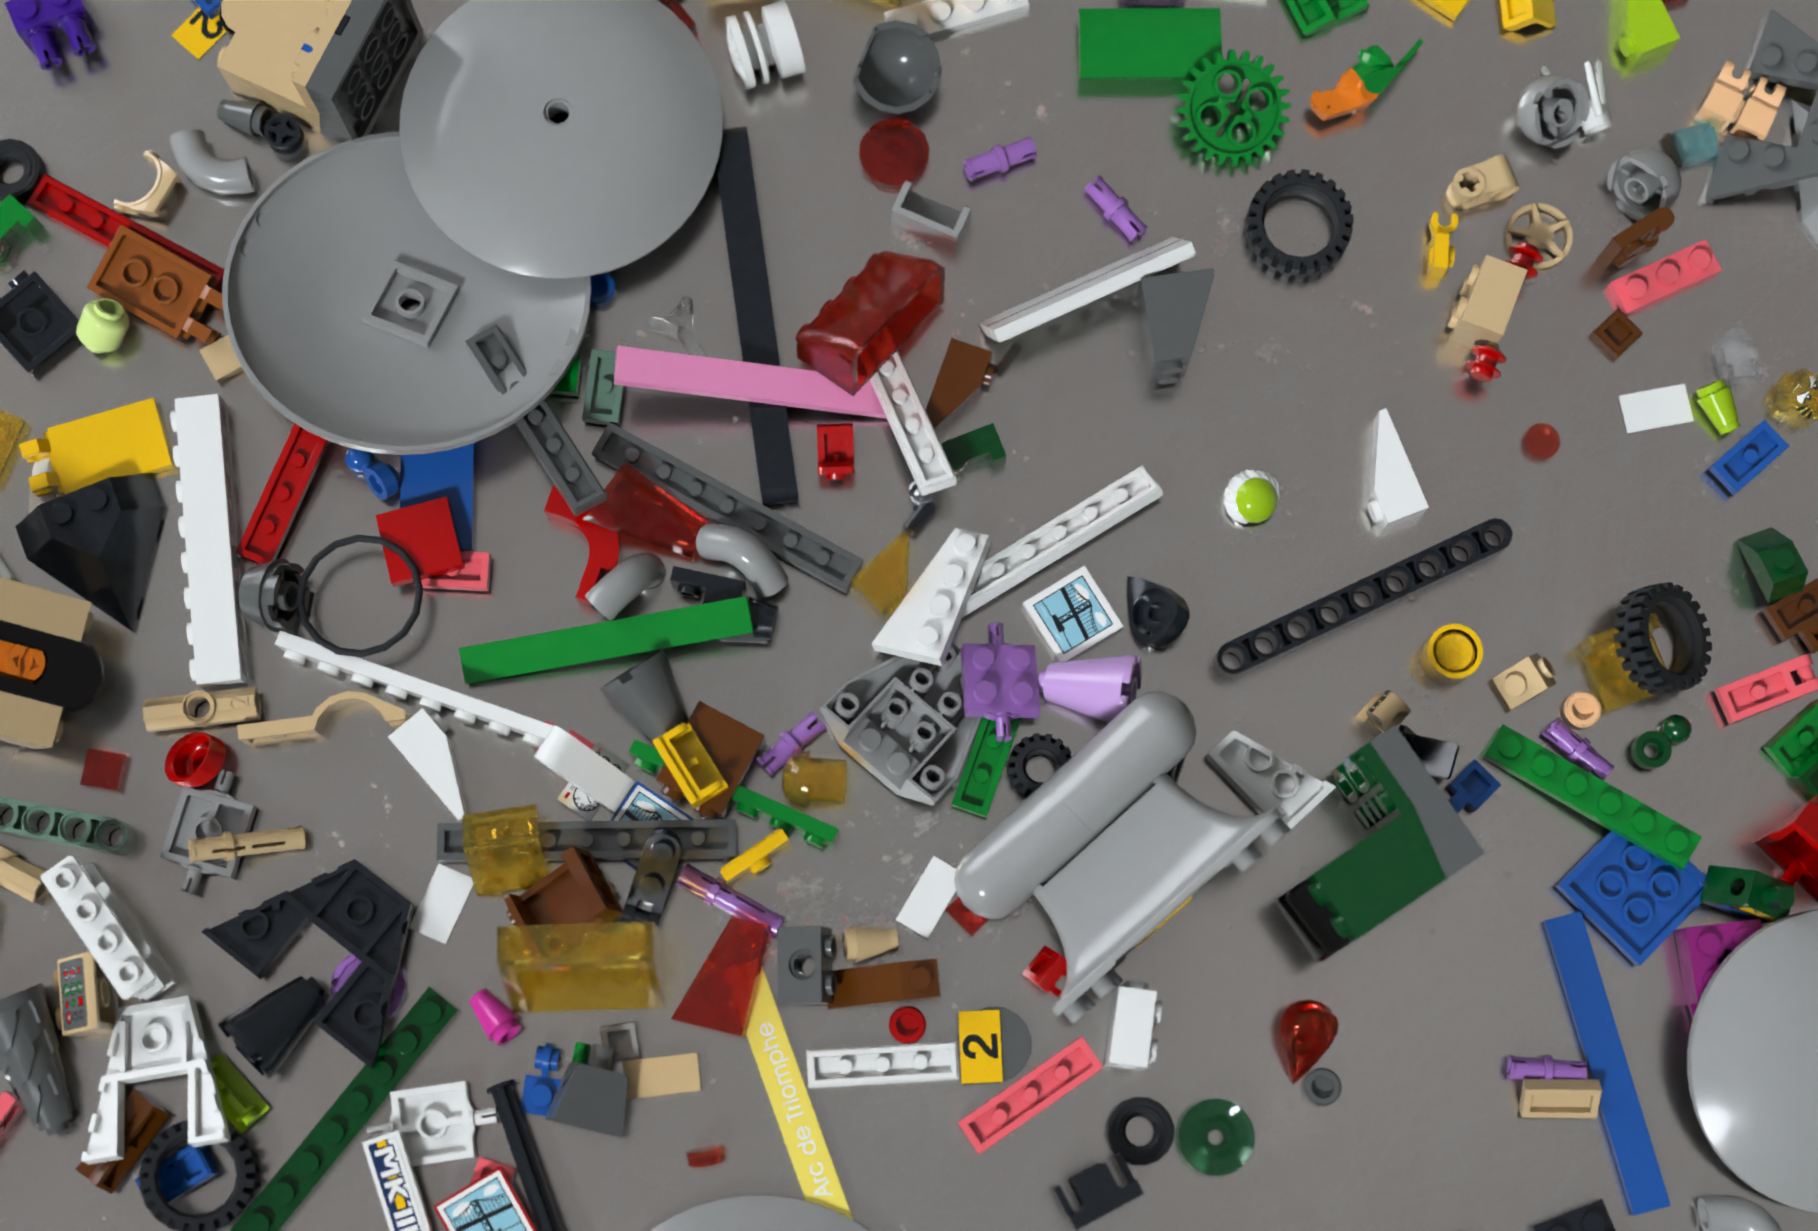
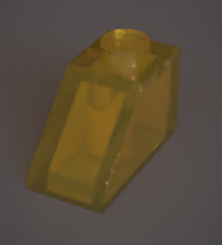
[850,531,909,619]

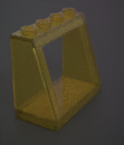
[497,922,665,1013]

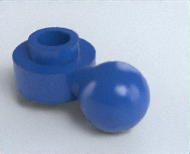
[345,448,400,500]

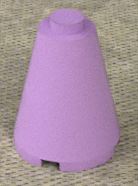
[1038,655,1142,723]

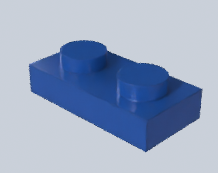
[1709,419,1789,495]

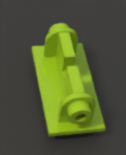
[211,1052,270,1134]

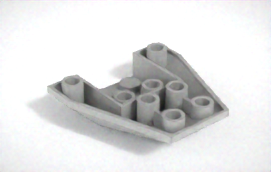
[820,643,982,806]

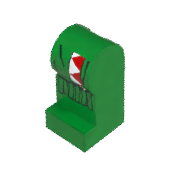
[0,194,44,262]

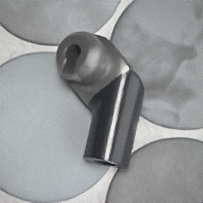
[902,481,936,536]

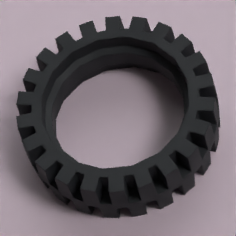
[1245,169,1354,279]
[1613,582,1712,695]
[139,1120,256,1231]

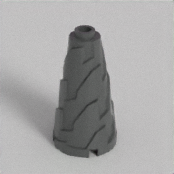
[0,983,74,1136]

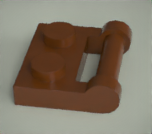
[1596,207,1675,271]

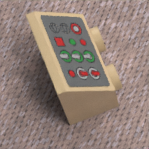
[53,952,117,1038]

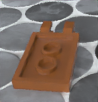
[87,225,223,344]

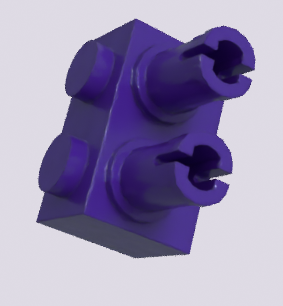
[5,0,96,70]

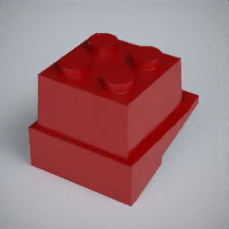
[1755,794,1818,900]

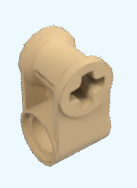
[1446,154,1520,211]

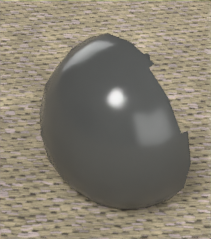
[853,20,942,114]

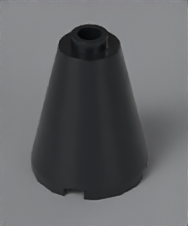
[218,976,326,1080]

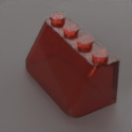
[796,250,945,396]

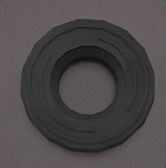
[0,139,45,202]
[1106,1097,1174,1165]

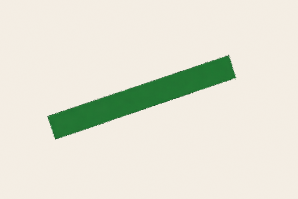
[459,596,755,684]

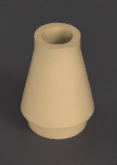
[842,925,899,963]

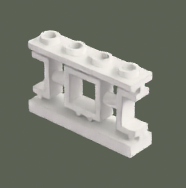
[41,855,178,1003]

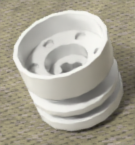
[726,0,806,89]

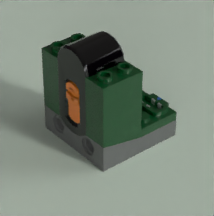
[1276,725,1485,962]

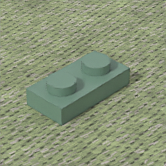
[582,349,625,426]

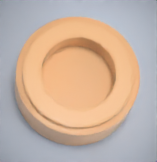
[1562,691,1601,729]

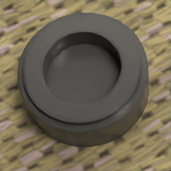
[1302,1068,1342,1106]

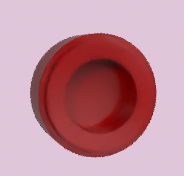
[889,1006,926,1044]

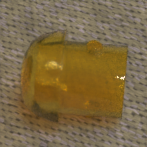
[782,751,847,809]

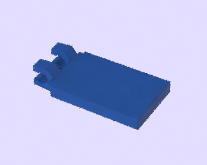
[400,443,476,552]

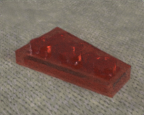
[583,462,710,558]
[671,917,771,1036]

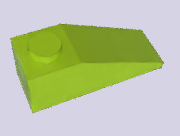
[1618,0,1680,67]

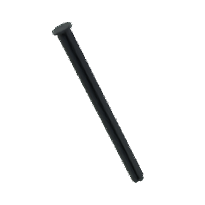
[486,1079,563,1231]

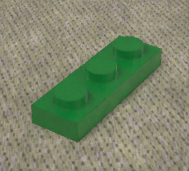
[951,717,1021,818]

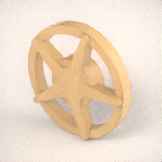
[1505,203,1573,269]

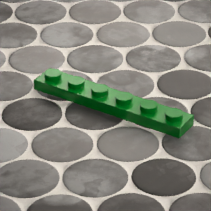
[1483,724,1702,871]
[629,739,839,848]

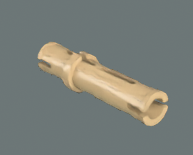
[188,825,306,863]

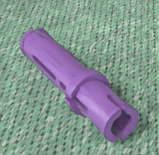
[676,863,786,938]

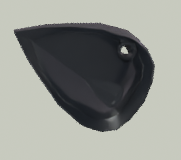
[1127,576,1190,648]

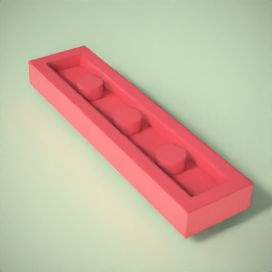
[958,1037,1104,1154]

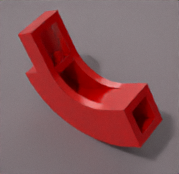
[544,483,622,608]

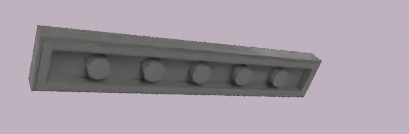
[465,325,607,517]

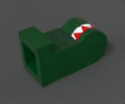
[941,423,1007,477]

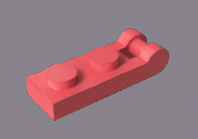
[1714,653,1818,724]

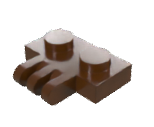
[1762,578,1818,654]

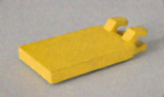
[19,397,175,497]

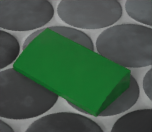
[1078,8,1222,81]

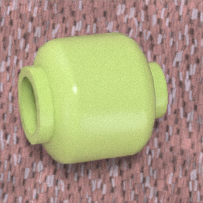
[76,298,129,353]

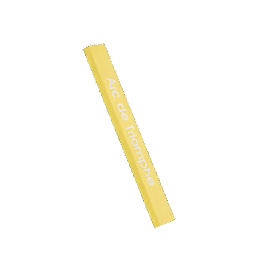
[724,958,853,1220]

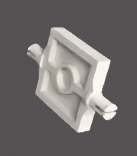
[367,1081,498,1167]

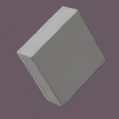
[599,1020,643,1063]

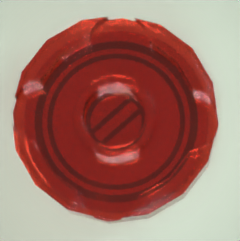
[859,118,929,189]

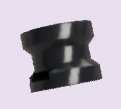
[264,114,305,157]

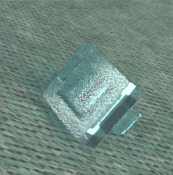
[1672,122,1720,168]

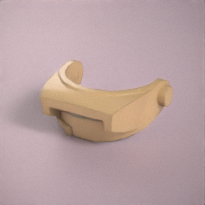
[113,150,181,218]

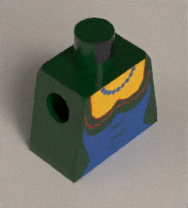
[1699,865,1795,924]

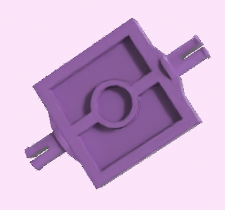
[960,622,1041,742]

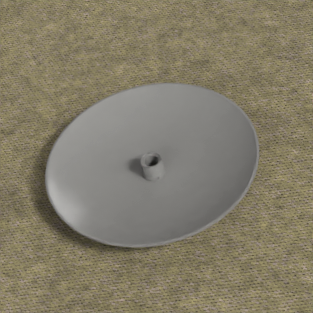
[399,0,723,279]

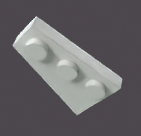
[1205,730,1336,829]

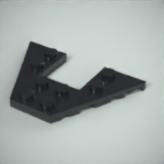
[202,859,414,1069]

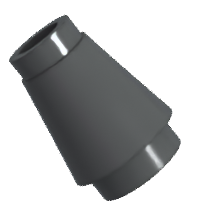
[217,99,274,137]

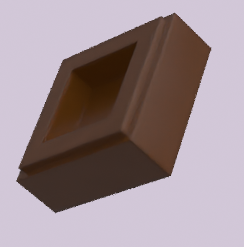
[1590,308,1644,360]

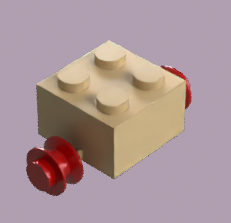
[1447,242,1543,382]

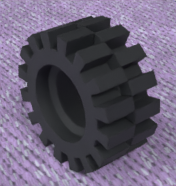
[1007,733,1071,799]

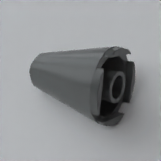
[600,649,689,743]

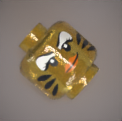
[1775,369,1818,422]

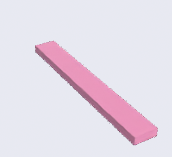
[614,346,887,419]

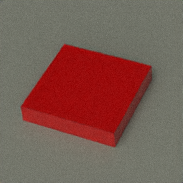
[375,496,465,587]

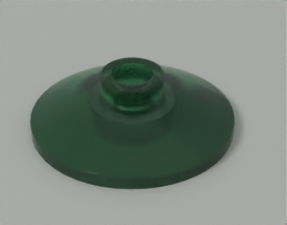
[1178,1099,1255,1176]

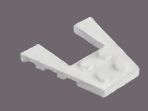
[81,995,230,1165]

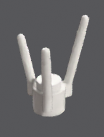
[1541,60,1612,134]

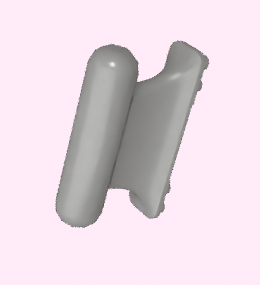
[954,691,1291,1024]

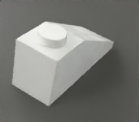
[1367,408,1429,531]
[388,708,470,823]

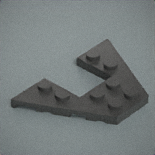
[1705,10,1818,204]

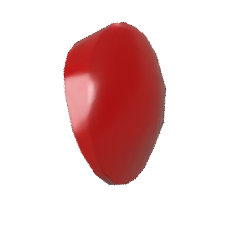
[165,732,226,788]

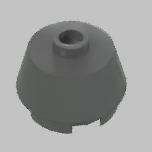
[239,558,310,632]

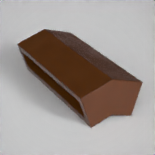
[75,1090,170,1194]

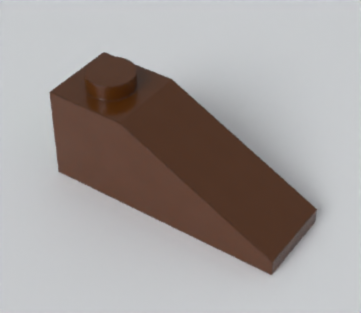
[926,338,997,434]
[827,958,940,1010]

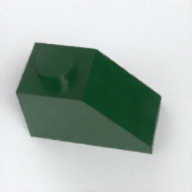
[1737,527,1808,603]

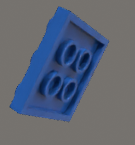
[1555,831,1706,967]

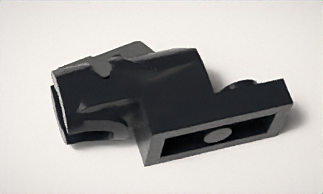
[670,566,779,644]

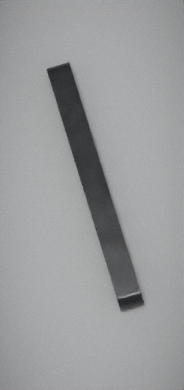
[716,126,799,505]

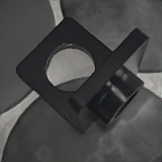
[1399,725,1459,780]

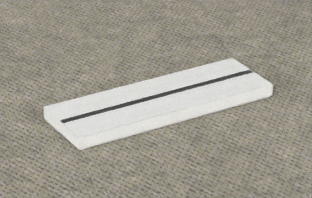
[979,237,1196,343]

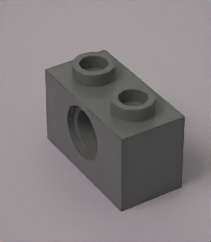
[778,926,837,1005]

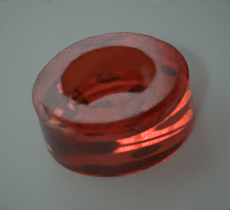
[1521,423,1560,461]
[686,1145,726,1168]

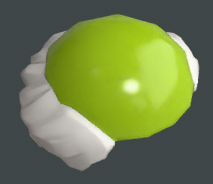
[1223,469,1281,524]

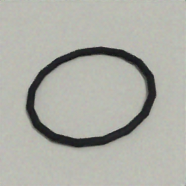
[296,535,423,657]

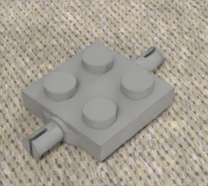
[160,769,257,895]

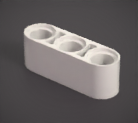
[534,725,636,813]

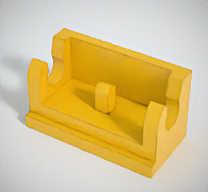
[652,722,729,809]

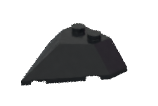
[15,473,166,633]

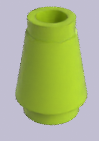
[1696,378,1741,435]

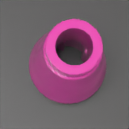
[469,988,522,1046]

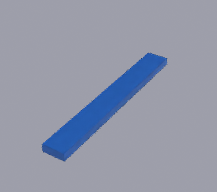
[1543,911,1671,1215]

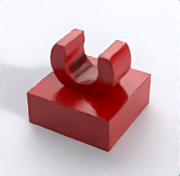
[1022,945,1066,995]

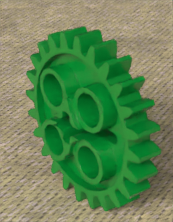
[1174,49,1292,167]

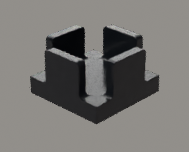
[1051,1152,1144,1231]

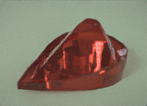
[1280,999,1339,1084]

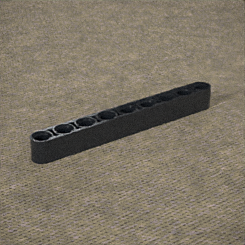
[1213,518,1513,680]

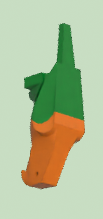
[1310,39,1424,121]

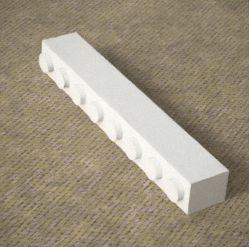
[170,394,249,690]

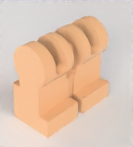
[1693,60,1786,141]

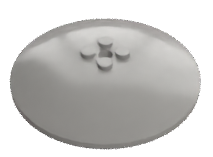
[1687,909,1818,1212]

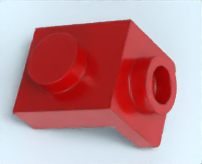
[817,423,855,480]

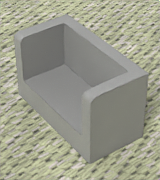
[891,180,972,252]

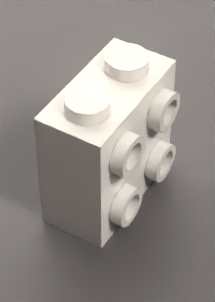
[1104,980,1162,1071]

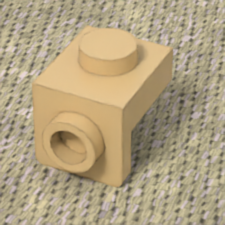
[1492,653,1556,710]

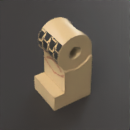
[1354,690,1411,737]

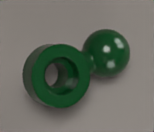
[1631,714,1692,770]

